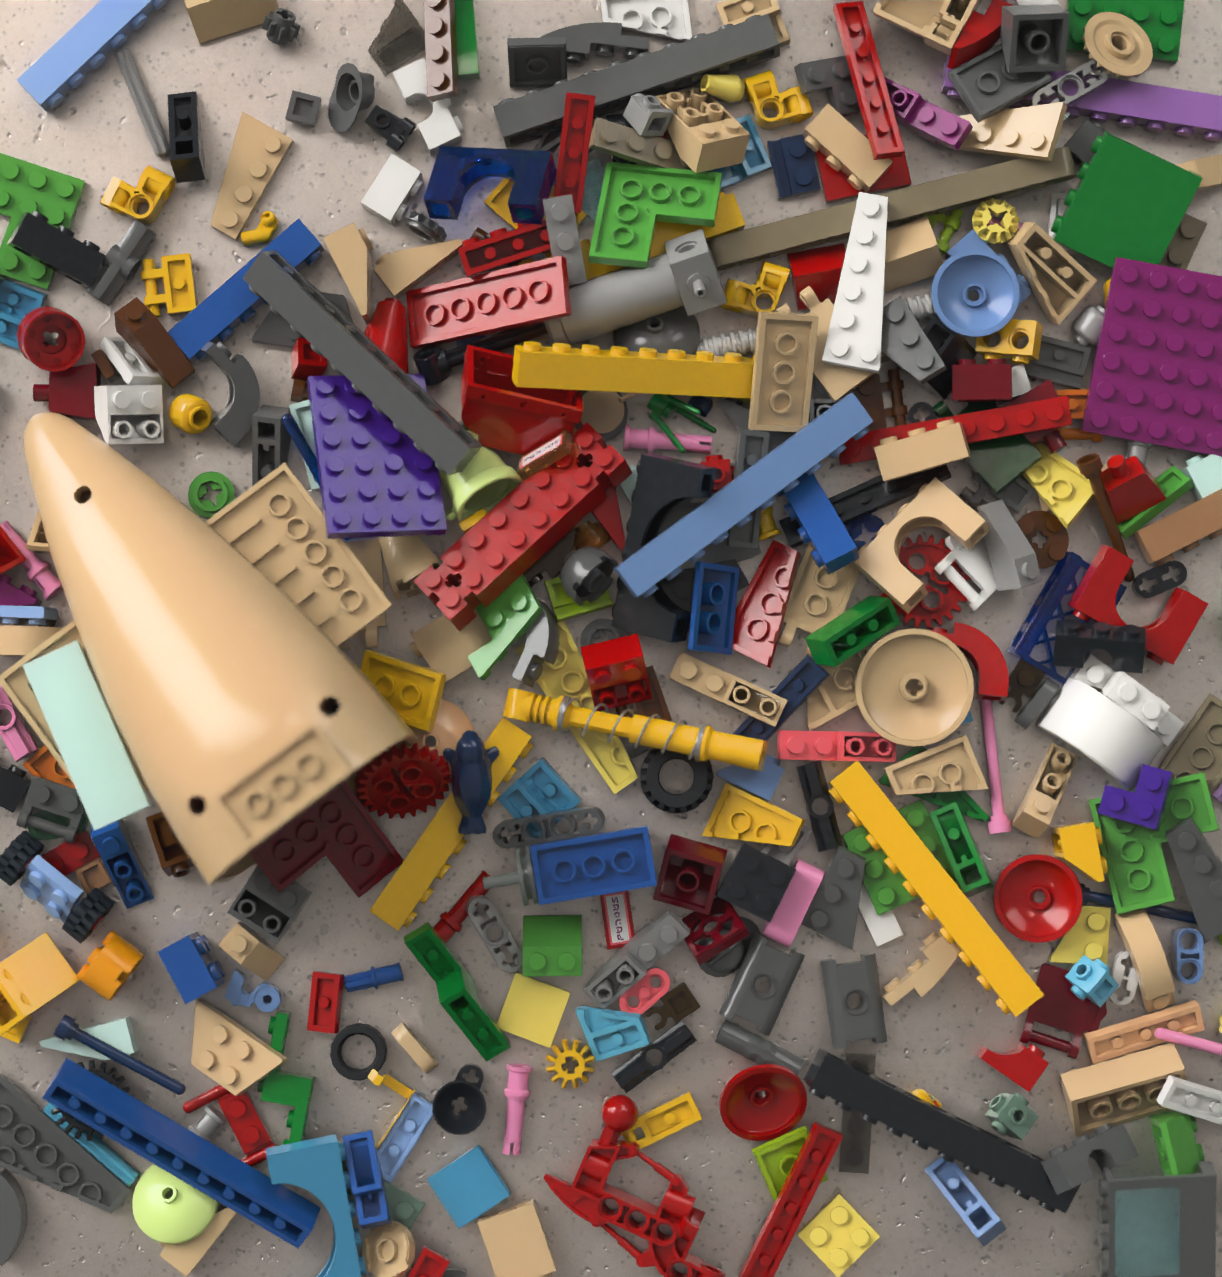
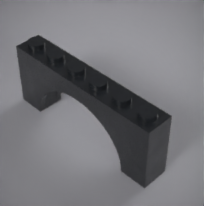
[611,454,716,643]

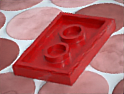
[815,128,912,203]

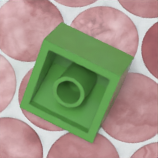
[523,915,582,976]
[1149,1110,1205,1175]

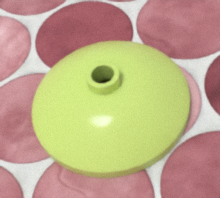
[132,1164,219,1244]

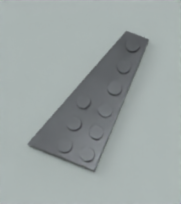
[0,1073,133,1214]

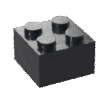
[716,842,796,922]

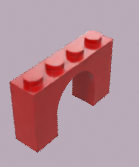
[1067,544,1208,666]

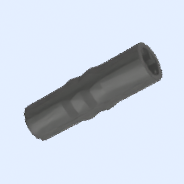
[715,1019,804,1075]

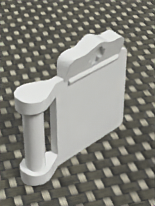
[934,535,997,611]

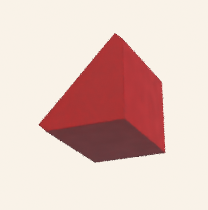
[787,243,846,311]

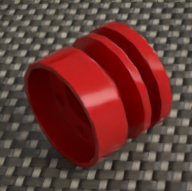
[16,306,86,372]

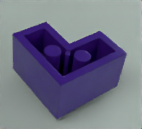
[1098,764,1174,832]

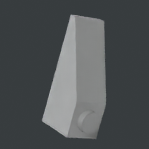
[977,499,1042,591]

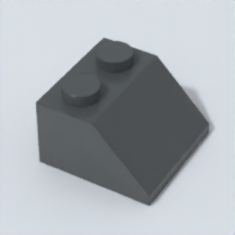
[1000,4,1070,73]

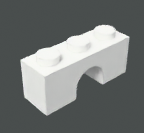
[392,57,464,156]

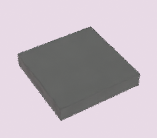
[507,37,567,87]

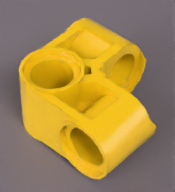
[743,70,814,130]
[100,165,176,225]
[720,260,790,318]

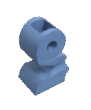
[224,968,282,1012]

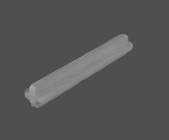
[115,48,170,157]

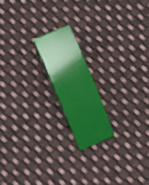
[455,0,480,81]

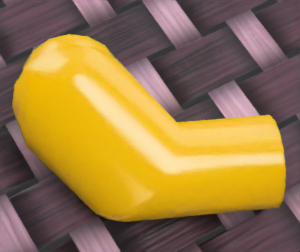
[241,211,278,246]

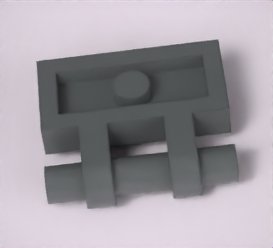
[959,473,1035,514]

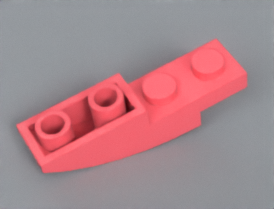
[777,730,896,762]

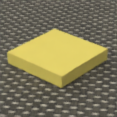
[497,972,571,1048]

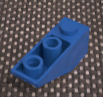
[91,819,154,909]

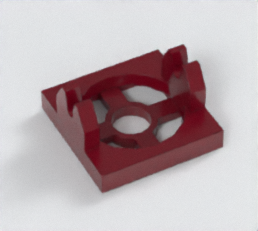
[681,897,750,965]

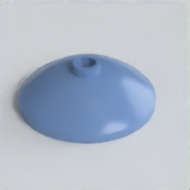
[931,249,1020,337]

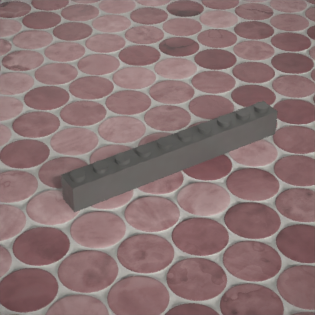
[493,14,780,148]
[242,250,483,475]

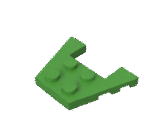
[458,574,543,681]

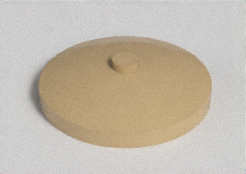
[855,628,974,746]

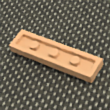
[1084,1000,1205,1064]

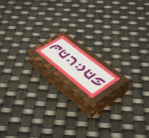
[517,429,573,480]

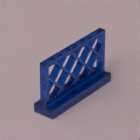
[1006,552,1127,685]

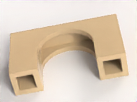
[854,477,990,614]

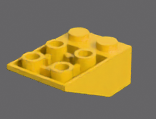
[0,932,80,1035]

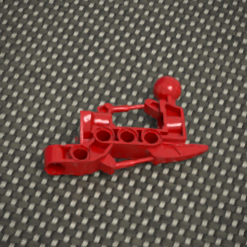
[544,1095,726,1277]

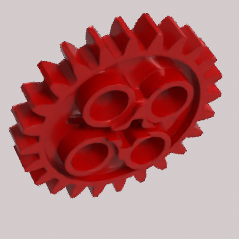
[876,534,971,629]
[355,743,451,819]

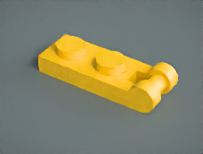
[620,1091,702,1149]

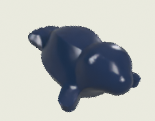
[443,730,499,835]

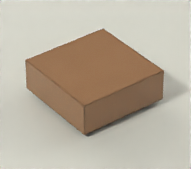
[74,856,114,895]

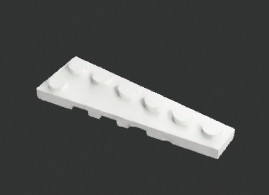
[822,192,888,374]

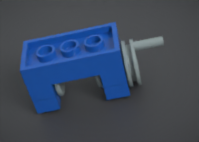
[483,825,657,906]

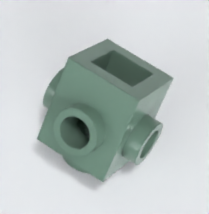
[985,1092,1039,1140]

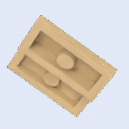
[716,0,790,47]

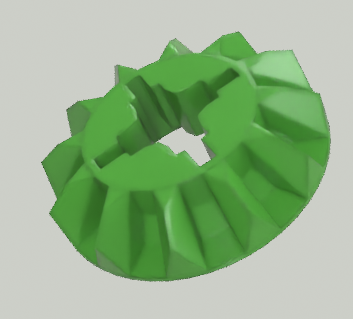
[188,472,235,518]

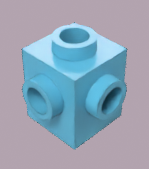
[1065,955,1119,1007]

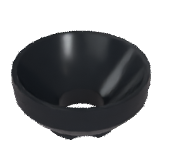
[432,1080,486,1135]

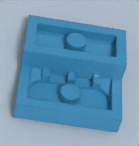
[708,114,773,190]
[0,278,47,350]
[497,757,582,837]
[427,1144,512,1229]

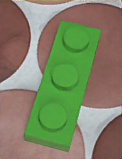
[1117,465,1194,540]

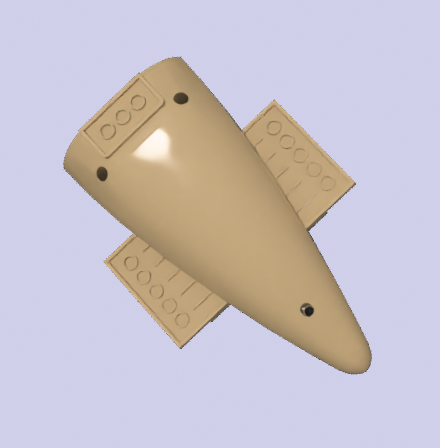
[0,412,418,885]

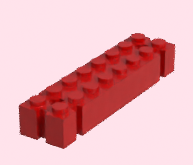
[414,422,632,632]

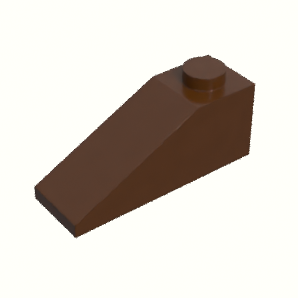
[114,297,195,389]

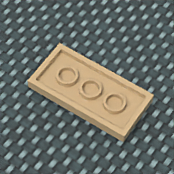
[748,311,819,432]

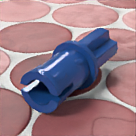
[344,962,404,992]

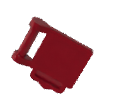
[1019,963,1107,1059]

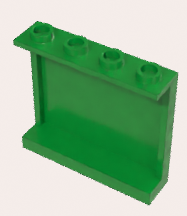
[1050,130,1203,268]

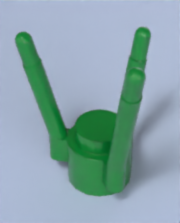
[647,394,717,453]

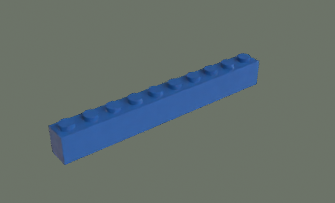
[42,1058,321,1248]

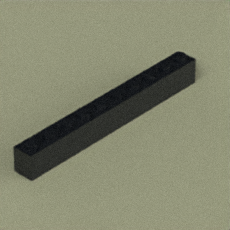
[803,1048,1081,1213]

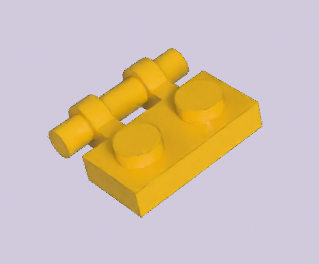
[141,253,197,318]

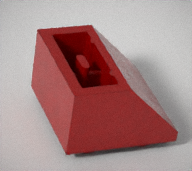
[580,633,653,711]

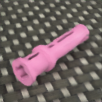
[623,425,712,454]
[0,521,63,601]
[502,1063,533,1155]

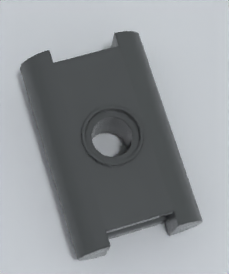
[719,933,805,1036]
[821,953,887,1049]

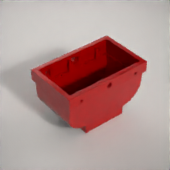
[461,345,583,456]

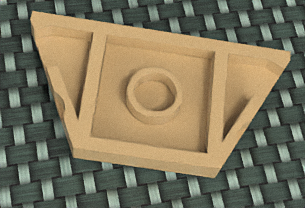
[806,646,870,731]
[191,999,288,1096]

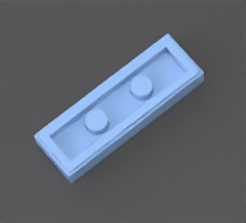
[377,1092,433,1184]

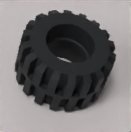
[640,748,714,813]

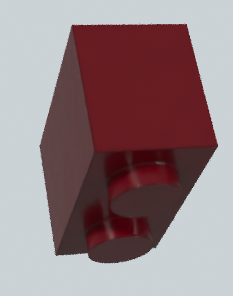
[952,359,1012,402]

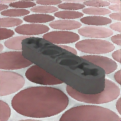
[493,806,605,848]

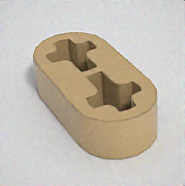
[391,1022,439,1074]

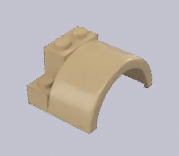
[873,0,982,56]

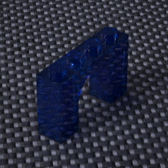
[424,146,557,224]

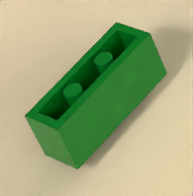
[805,595,901,667]

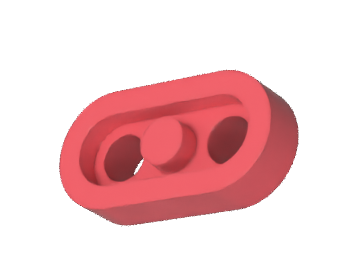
[619,967,670,1015]

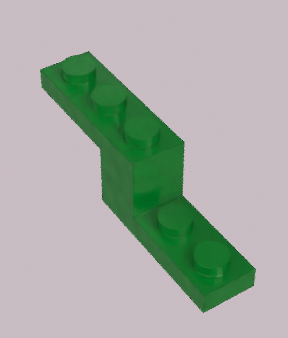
[403,922,511,1062]
[257,1010,315,1145]

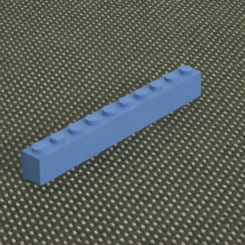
[614,393,873,598]

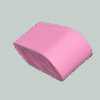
[762,859,825,948]

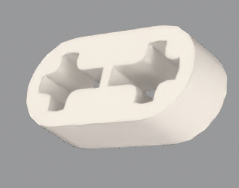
[1109,950,1138,1005]

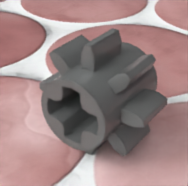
[262,8,300,45]

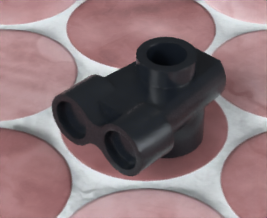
[365,105,417,153]

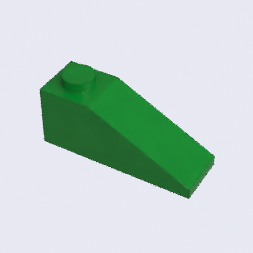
[929,802,995,897]

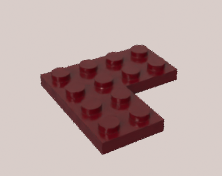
[248,781,404,898]

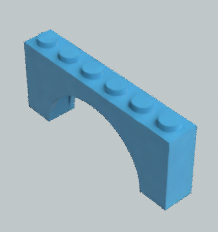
[265,1134,366,1277]

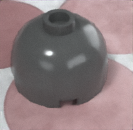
[560,546,618,606]

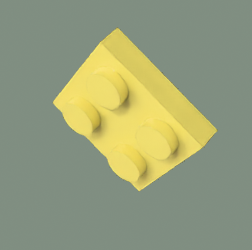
[796,1192,880,1277]

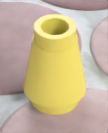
[700,74,745,103]

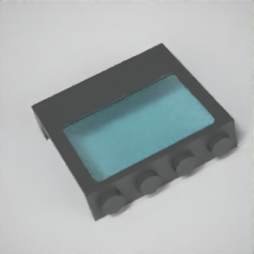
[1098,1162,1217,1277]

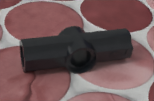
[796,761,843,852]
[611,1020,697,1093]

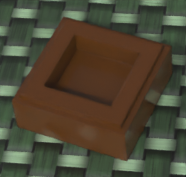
[91,349,120,383]

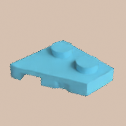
[575,1006,651,1062]

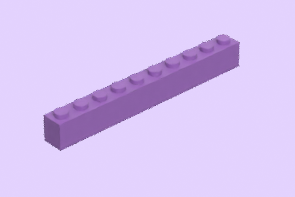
[941,55,1222,141]

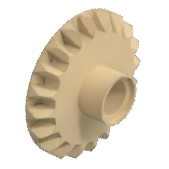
[1082,12,1153,80]

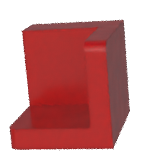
[291,338,327,380]

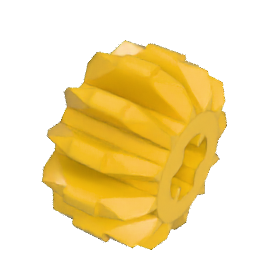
[546,1039,595,1089]

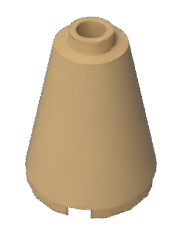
[379,536,442,599]

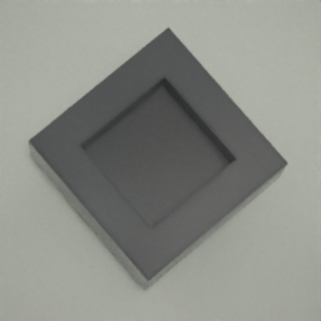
[285,90,322,128]

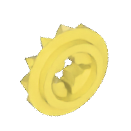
[972,197,1019,244]

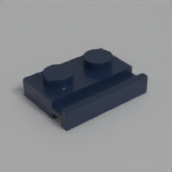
[767,134,821,200]

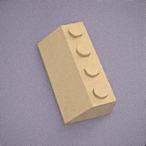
[1060,1043,1186,1137]

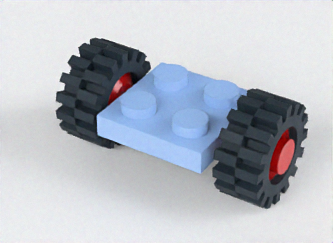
[0,830,115,943]

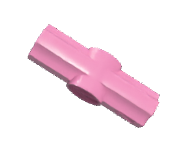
[0,685,39,762]

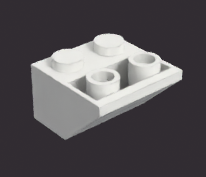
[94,385,164,445]

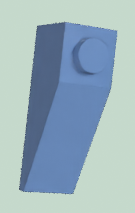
[925,1157,1007,1247]

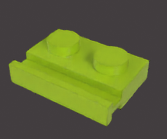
[544,576,613,623]

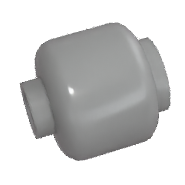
[1073,304,1105,347]

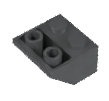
[227,865,312,944]

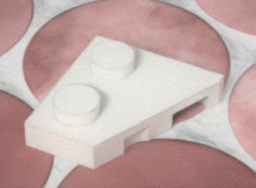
[100,337,169,386]

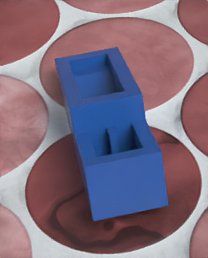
[343,1130,392,1230]

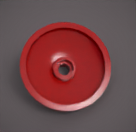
[993,854,1083,943]
[719,1064,807,1141]

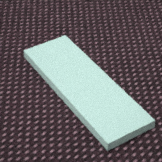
[22,640,151,831]

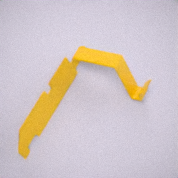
[368,1069,416,1148]

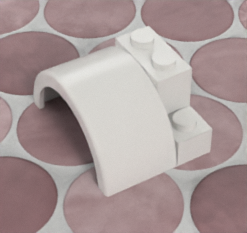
[1036,654,1185,790]

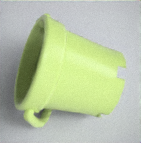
[438,430,528,522]

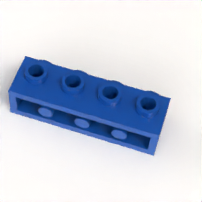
[775,472,859,575]

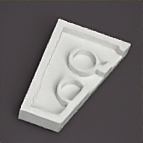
[600,0,692,42]

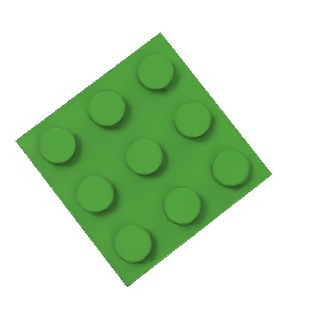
[841,799,957,915]

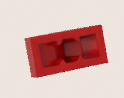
[977,1044,1049,1092]

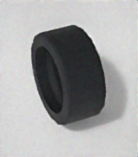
[330,1023,387,1081]

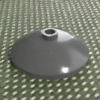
[613,306,700,355]

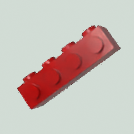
[458,218,551,277]

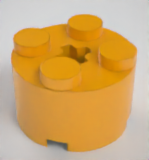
[76,930,145,1001]

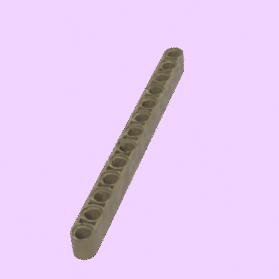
[707,147,1077,271]

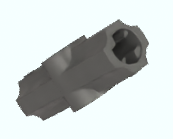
[86,220,157,306]

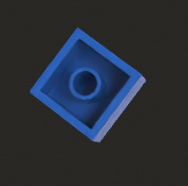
[158,932,226,1004]

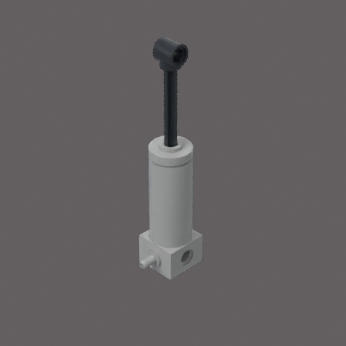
[413,228,727,386]

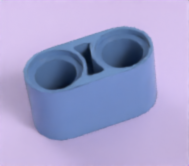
[1171,927,1204,984]

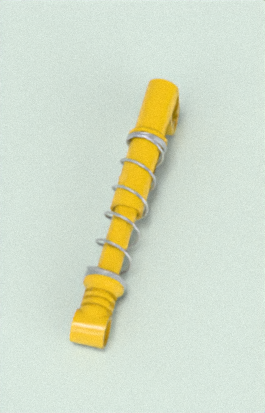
[502,688,769,772]

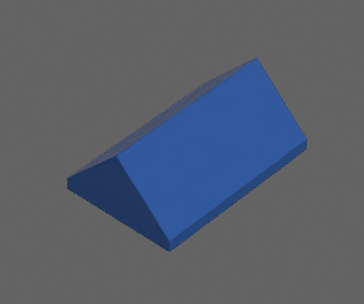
[686,561,740,655]

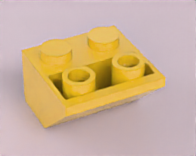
[1050,822,1108,882]

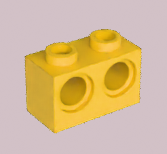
[975,319,1043,365]

